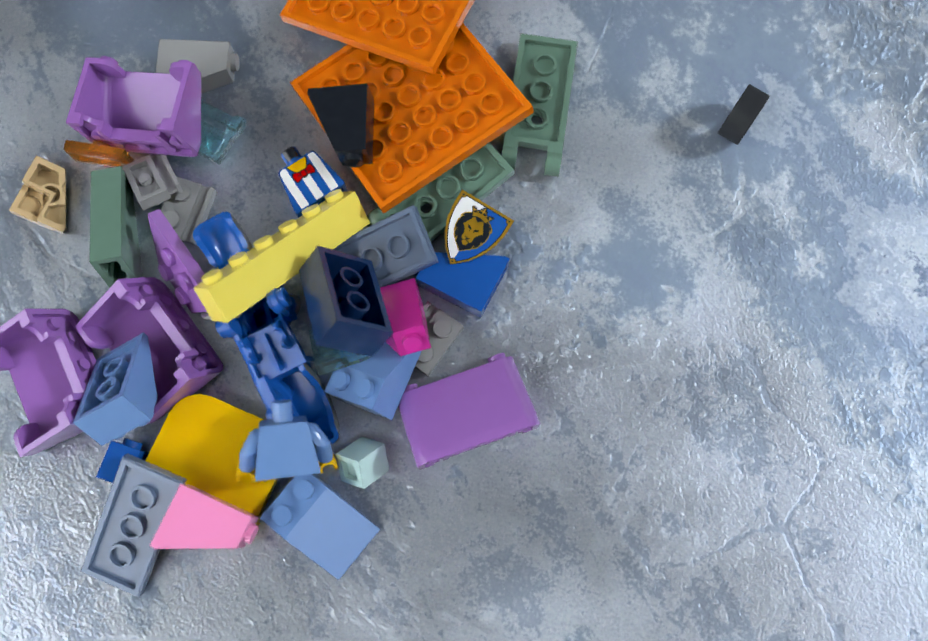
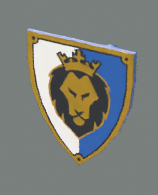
[445,190,514,265]

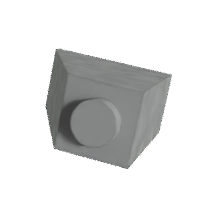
[155,39,239,94]

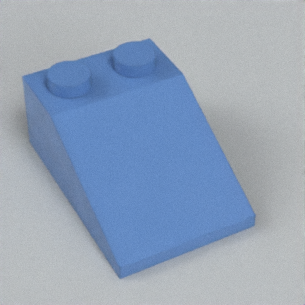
[73,332,157,446]
[324,342,421,420]
[260,474,380,580]

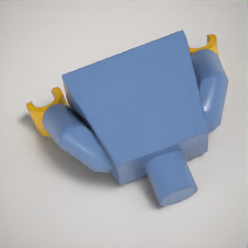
[236,400,338,482]

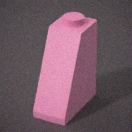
[150,484,259,549]

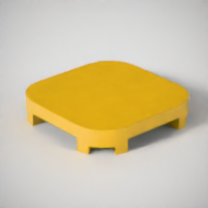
[145,394,279,526]

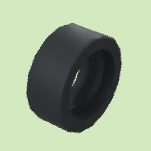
[718,84,770,145]

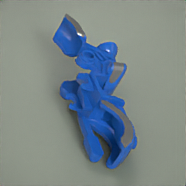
[193,211,339,444]

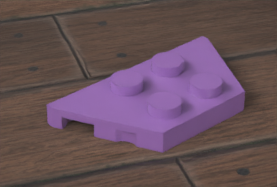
[148,209,207,313]

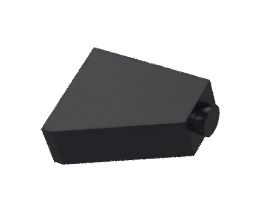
[308,83,374,167]

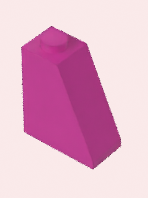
[380,278,431,357]

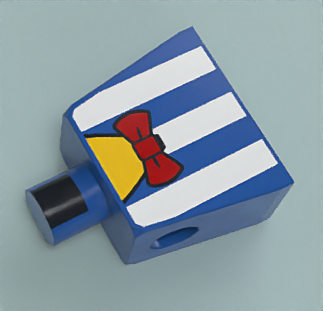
[278,146,348,218]

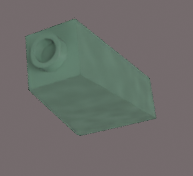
[89,166,143,288]

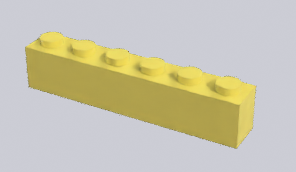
[193,189,370,323]

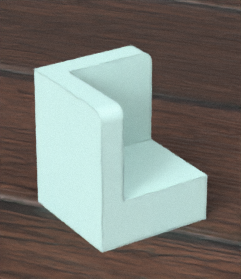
[336,437,389,489]

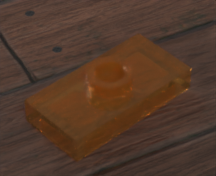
[63,140,134,169]

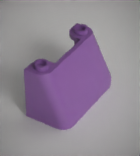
[66,56,201,157]
[75,277,223,424]
[0,308,96,457]
[398,353,540,470]

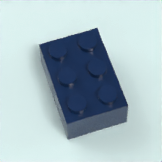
[299,246,393,357]

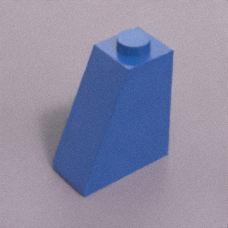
[415,252,510,318]

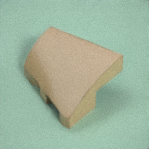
[9,155,66,234]

